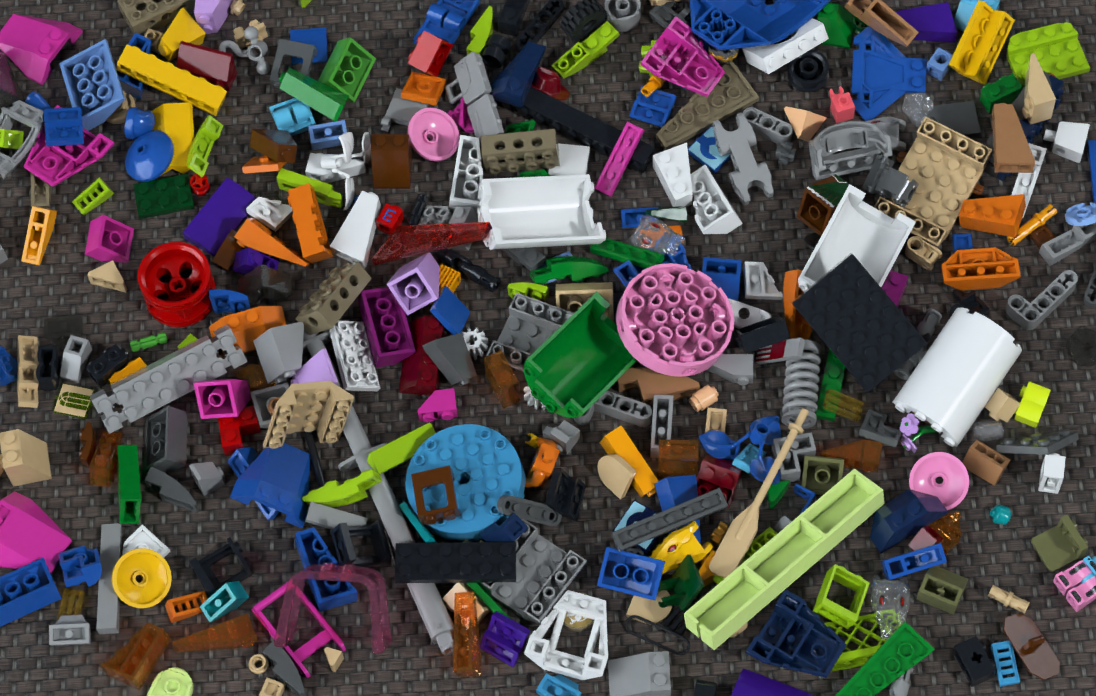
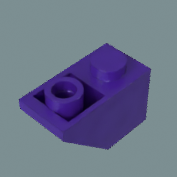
[233,247,279,279]

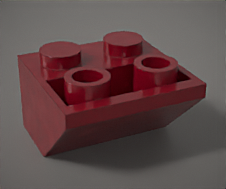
[697,453,743,508]

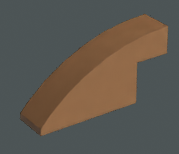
[844,0,919,47]
[616,367,700,406]

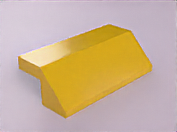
[949,0,1015,85]
[152,102,194,176]

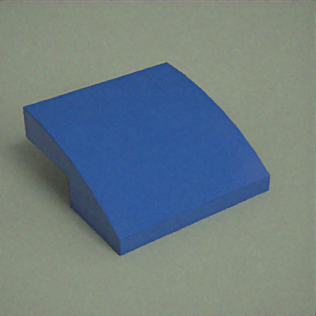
[290,28,328,65]
[629,85,677,128]
[44,107,84,147]
[209,289,251,314]

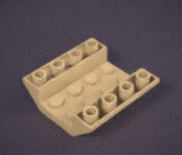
[263,381,354,449]

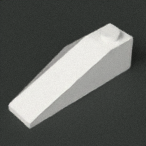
[690,165,743,234]

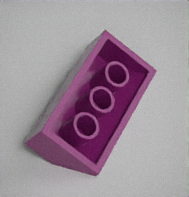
[358,287,416,368]

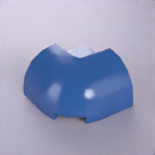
[59,545,102,587]

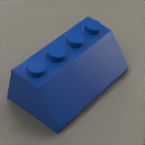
[0,558,62,627]

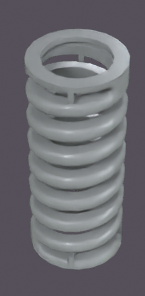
[781,339,821,428]

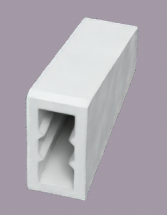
[330,191,381,269]

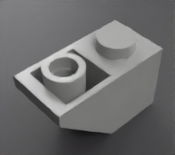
[60,335,92,383]

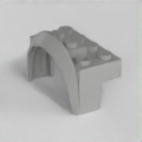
[808,121,892,180]

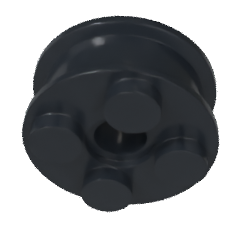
[788,49,829,92]

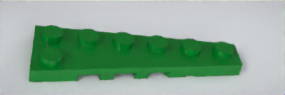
[835,621,935,696]

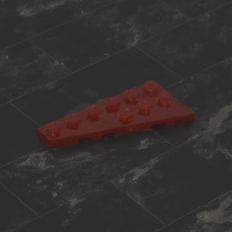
[371,222,492,265]

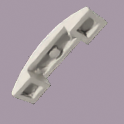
[1011,143,1047,218]

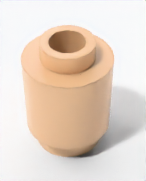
[689,385,719,412]

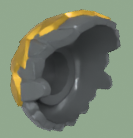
[708,45,738,63]

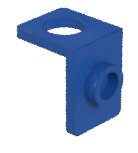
[793,483,816,514]

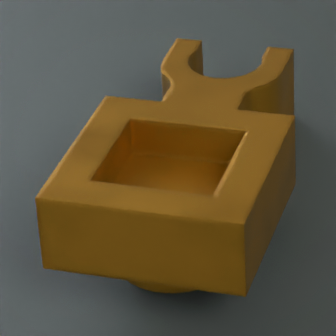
[710,521,729,550]

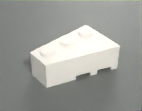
[653,142,693,207]

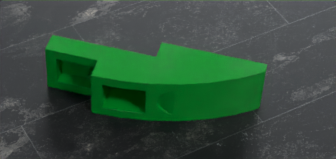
[529,256,609,284]

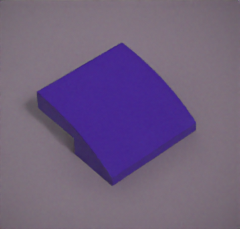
[479,611,531,667]

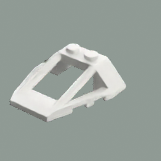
[524,590,608,680]

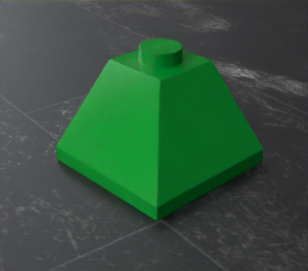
[817,3,855,49]

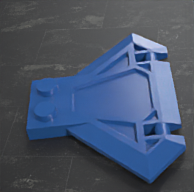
[851,26,927,121]

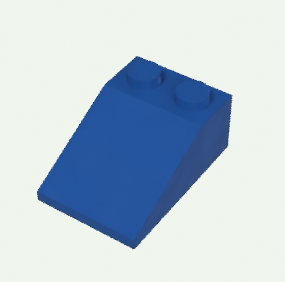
[597,547,665,601]

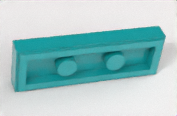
[399,502,437,543]

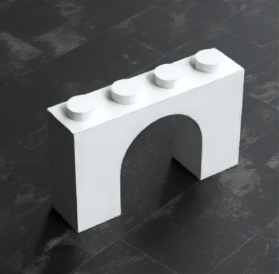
[742,18,829,74]

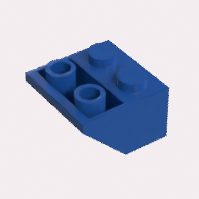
[702,257,742,301]

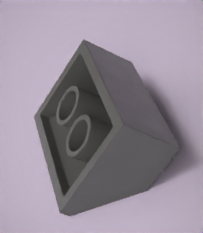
[144,406,188,472]

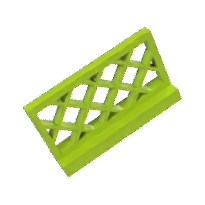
[824,609,900,672]

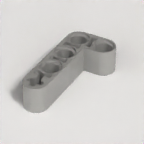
[1006,270,1078,330]
[574,391,652,427]

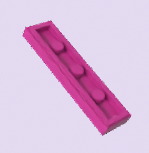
[594,122,645,197]

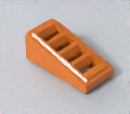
[165,590,208,623]

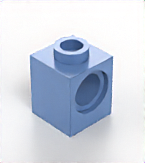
[926,47,953,81]

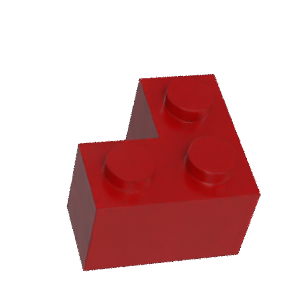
[218,406,261,457]

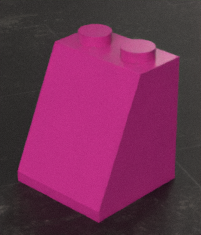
[193,379,252,419]

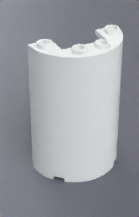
[478,174,606,250]
[798,184,916,292]
[892,308,1022,447]

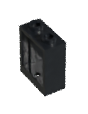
[733,315,790,353]

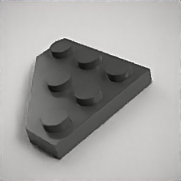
[996,429,1079,455]

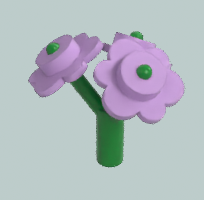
[900,413,937,453]

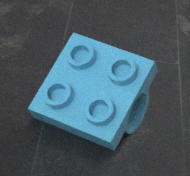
[269,98,316,136]

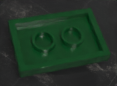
[133,174,194,219]

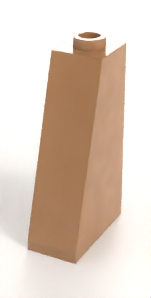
[992,103,1035,173]

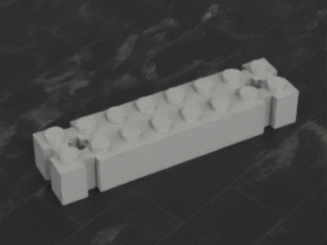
[90,325,248,434]

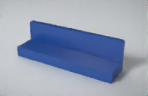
[227,447,280,520]

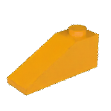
[21,206,57,265]

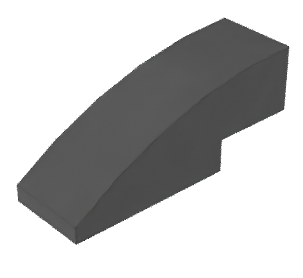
[145,467,199,513]
[263,640,306,696]

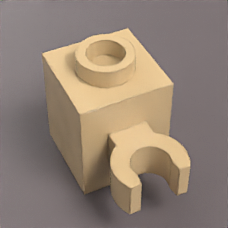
[985,388,1021,422]

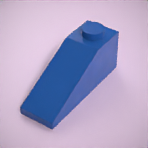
[880,543,947,580]

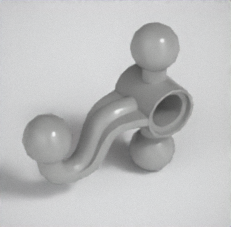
[218,26,270,75]

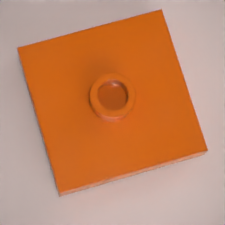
[401,72,447,106]
[242,156,287,174]

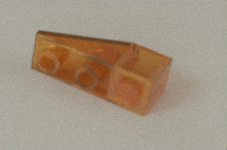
[89,431,123,487]
[820,439,883,472]

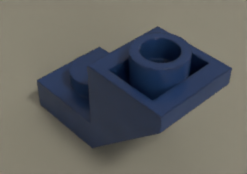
[479,513,528,542]

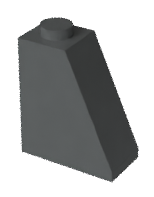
[422,333,477,386]

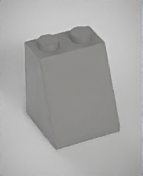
[253,322,304,385]

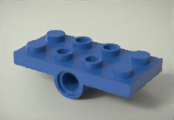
[413,0,480,45]

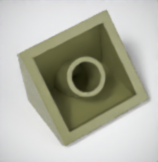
[801,455,844,495]

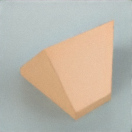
[783,106,827,142]

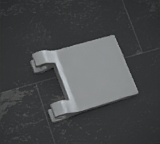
[381,88,429,132]

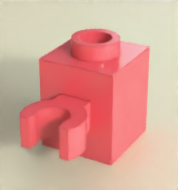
[829,86,855,123]

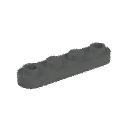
[497,494,562,527]

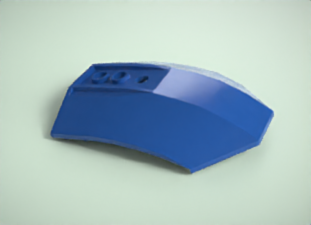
[690,0,831,50]

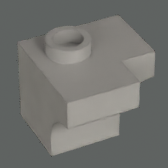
[543,420,580,455]

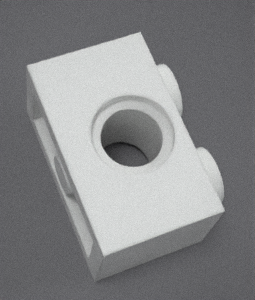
[1038,453,1066,494]

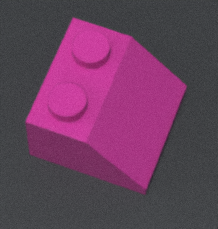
[85,215,134,263]

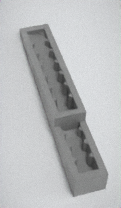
[1039,222,1096,266]
[96,523,122,635]

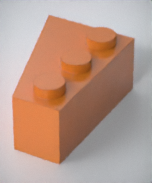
[959,194,1026,238]

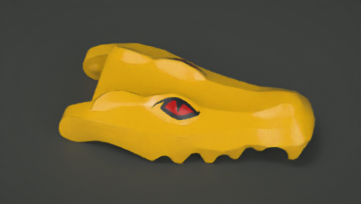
[649,521,713,575]

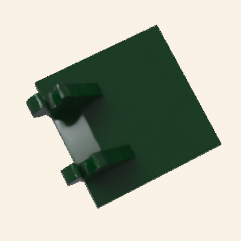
[658,554,705,612]

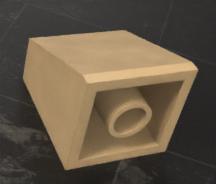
[0,429,52,487]

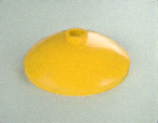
[112,548,172,608]

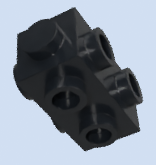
[86,344,130,388]

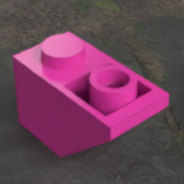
[418,388,458,422]

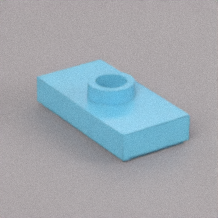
[732,443,766,474]

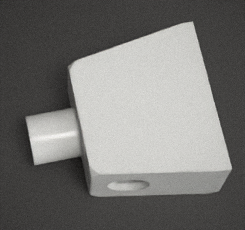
[1043,122,1090,163]

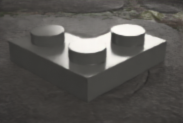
[859,409,902,447]

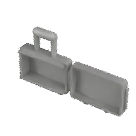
[445,52,504,146]

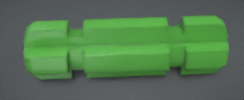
[130,332,168,352]

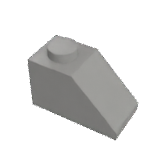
[189,462,225,496]

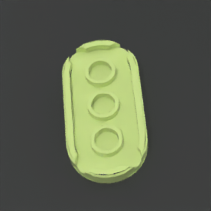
[147,667,193,696]

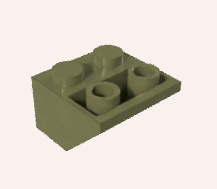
[916,566,969,615]

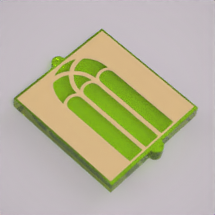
[53,383,95,419]

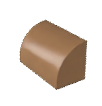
[962,440,1010,486]

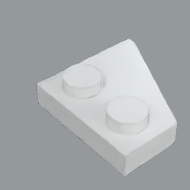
[246,197,293,232]
[743,261,783,300]

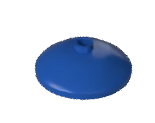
[125,130,174,182]

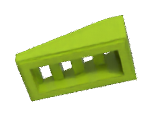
[72,177,115,215]

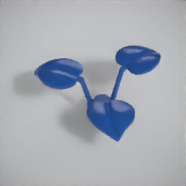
[699,416,781,485]

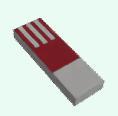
[755,338,805,364]

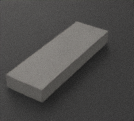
[305,502,368,538]

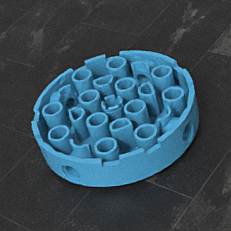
[405,424,526,542]

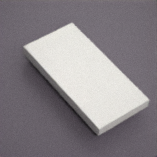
[329,320,380,392]

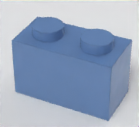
[308,120,347,150]

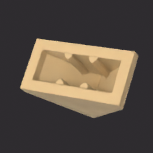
[87,260,127,293]

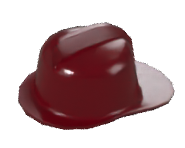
[531,67,569,100]

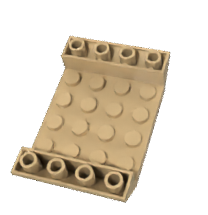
[874,116,992,247]

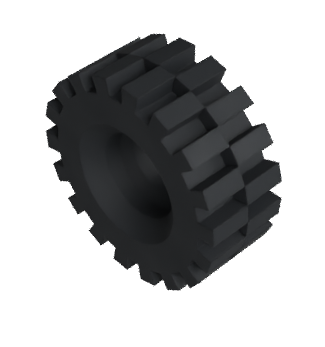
[560,0,608,43]

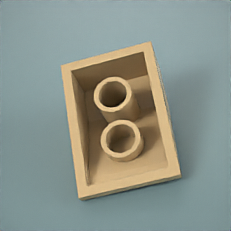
[1022,53,1056,125]

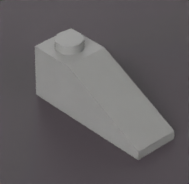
[707,354,753,385]

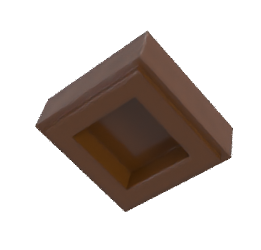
[1029,225,1056,249]

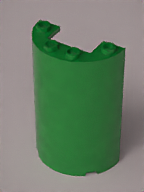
[523,292,637,418]

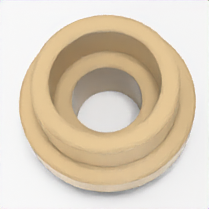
[230,0,246,16]
[248,654,269,674]

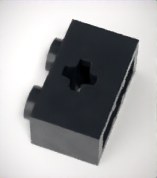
[953,636,996,687]

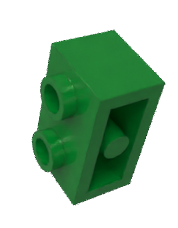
[979,73,1023,114]

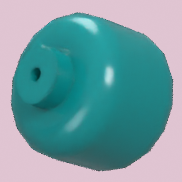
[990,504,1011,525]

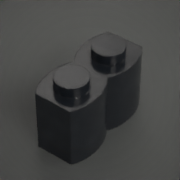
[36,346,61,391]

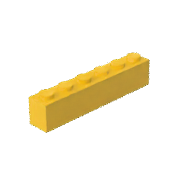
[116,44,227,116]

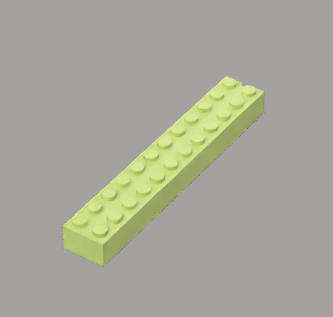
[684,469,884,650]

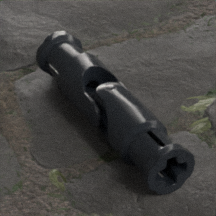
[430,241,501,293]

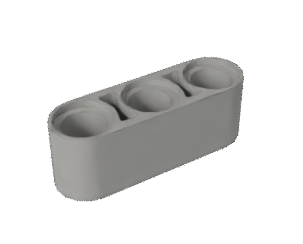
[743,107,792,145]

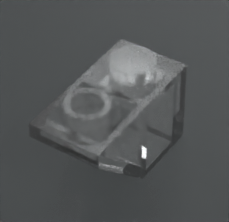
[902,93,933,129]

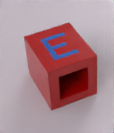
[376,203,404,237]

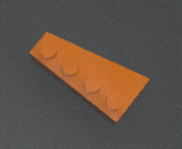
[287,183,333,264]

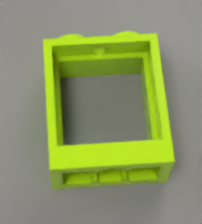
[813,564,870,629]

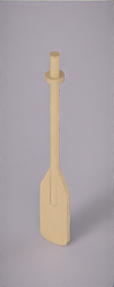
[709,408,809,578]

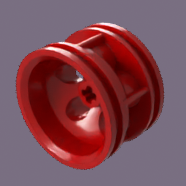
[138,242,216,328]

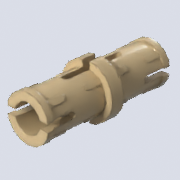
[988,585,1030,614]

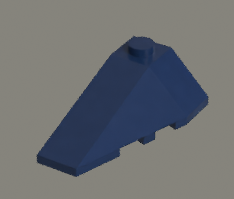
[489,42,546,108]

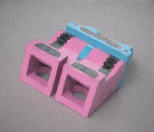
[1053,556,1096,612]

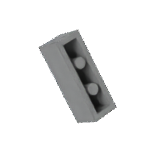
[650,395,673,459]

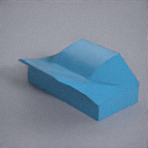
[536,673,582,696]

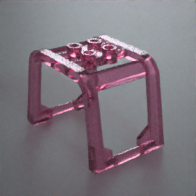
[274,563,392,654]

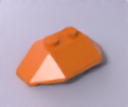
[941,247,1021,291]
[209,306,287,353]

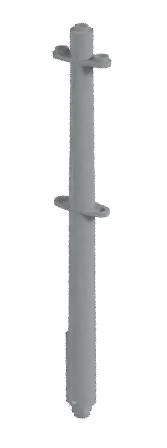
[302,329,457,655]

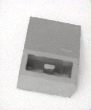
[413,205,479,251]

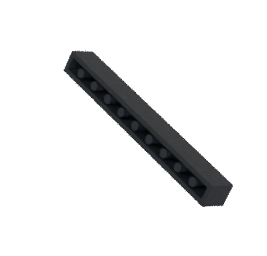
[489,70,655,173]

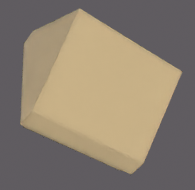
[324,647,344,672]

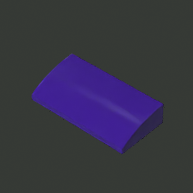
[183,177,256,257]
[731,668,815,696]

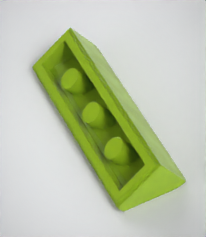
[367,422,436,474]

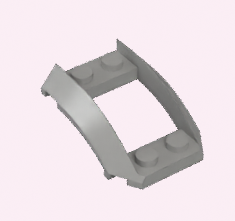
[0,100,44,180]

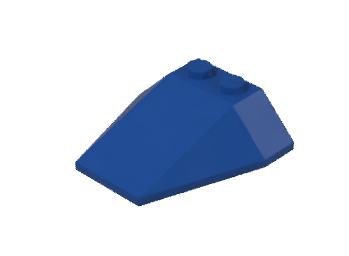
[230,443,310,528]

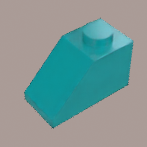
[200,581,249,623]

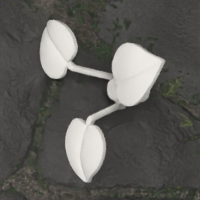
[321,132,371,210]

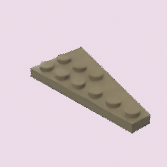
[656,61,759,150]

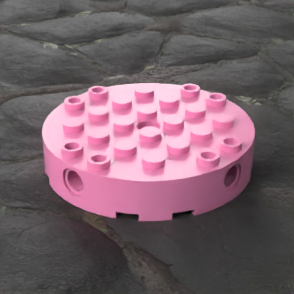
[616,263,734,377]

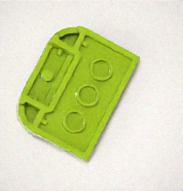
[1006,22,1090,88]

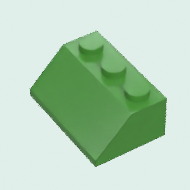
[318,37,376,103]

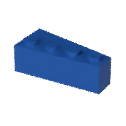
[295,527,358,612]

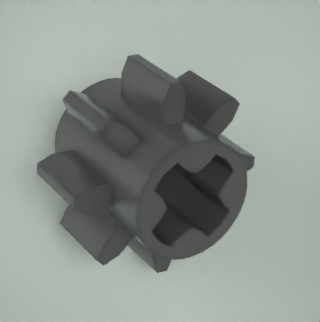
[775,141,797,166]

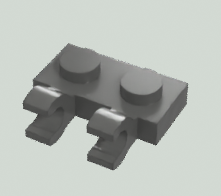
[649,1,691,29]

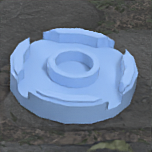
[1065,203,1096,226]

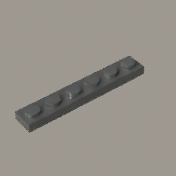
[611,488,728,552]

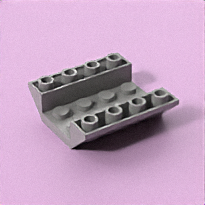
[486,293,574,371]
[478,519,587,624]

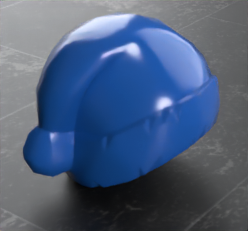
[124,107,155,139]

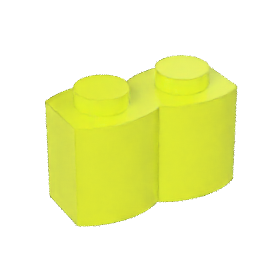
[1014,382,1051,428]

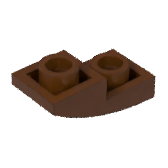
[212,229,243,271]
[79,422,96,468]

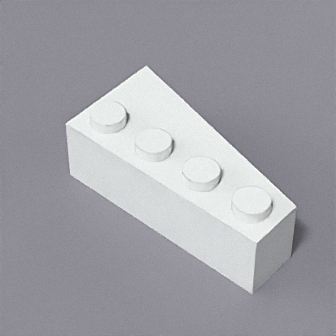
[449,135,483,214]

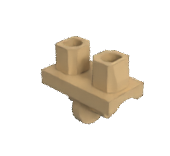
[233,19,268,50]

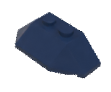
[870,489,948,554]

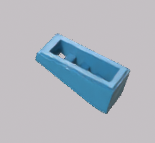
[990,641,1020,687]

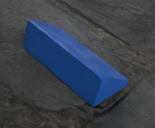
[621,207,659,228]

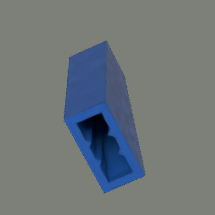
[654,475,701,543]

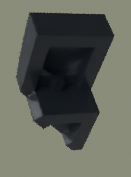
[953,289,990,316]

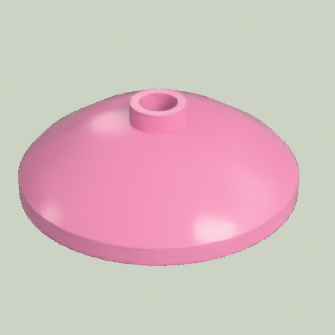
[408,108,460,161]
[909,452,969,510]

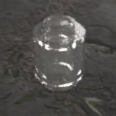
[974,421,1003,442]

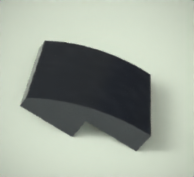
[545,468,586,521]

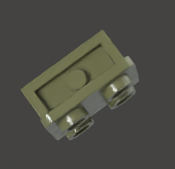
[1031,515,1088,572]

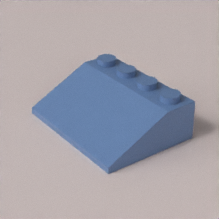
[59,39,125,131]

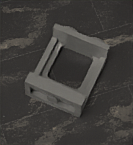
[269,39,318,89]

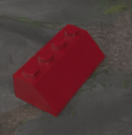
[399,316,446,396]

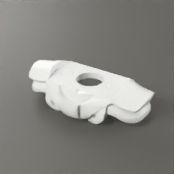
[728,299,772,329]

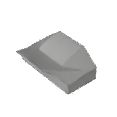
[49,615,91,646]

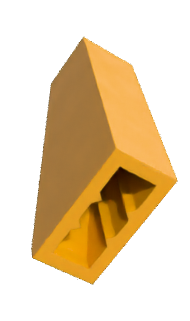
[599,426,659,498]

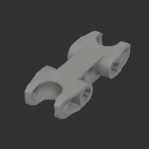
[712,112,774,206]

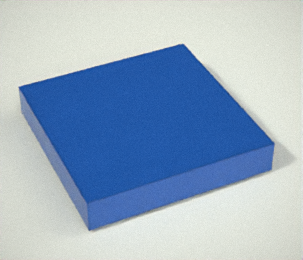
[430,286,470,335]

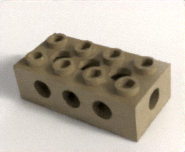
[117,0,195,36]
[481,129,560,174]
[295,262,372,335]

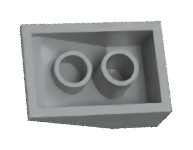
[608,651,671,696]

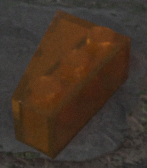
[100,622,171,690]

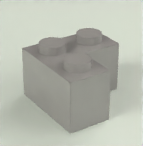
[772,432,816,482]

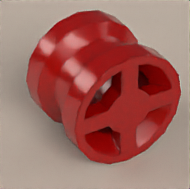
[190,174,210,196]

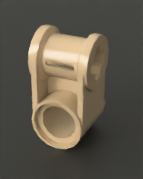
[905,236,943,271]

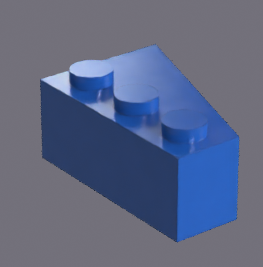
[115,32,152,100]

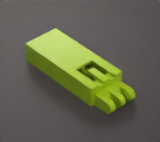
[276,168,343,208]

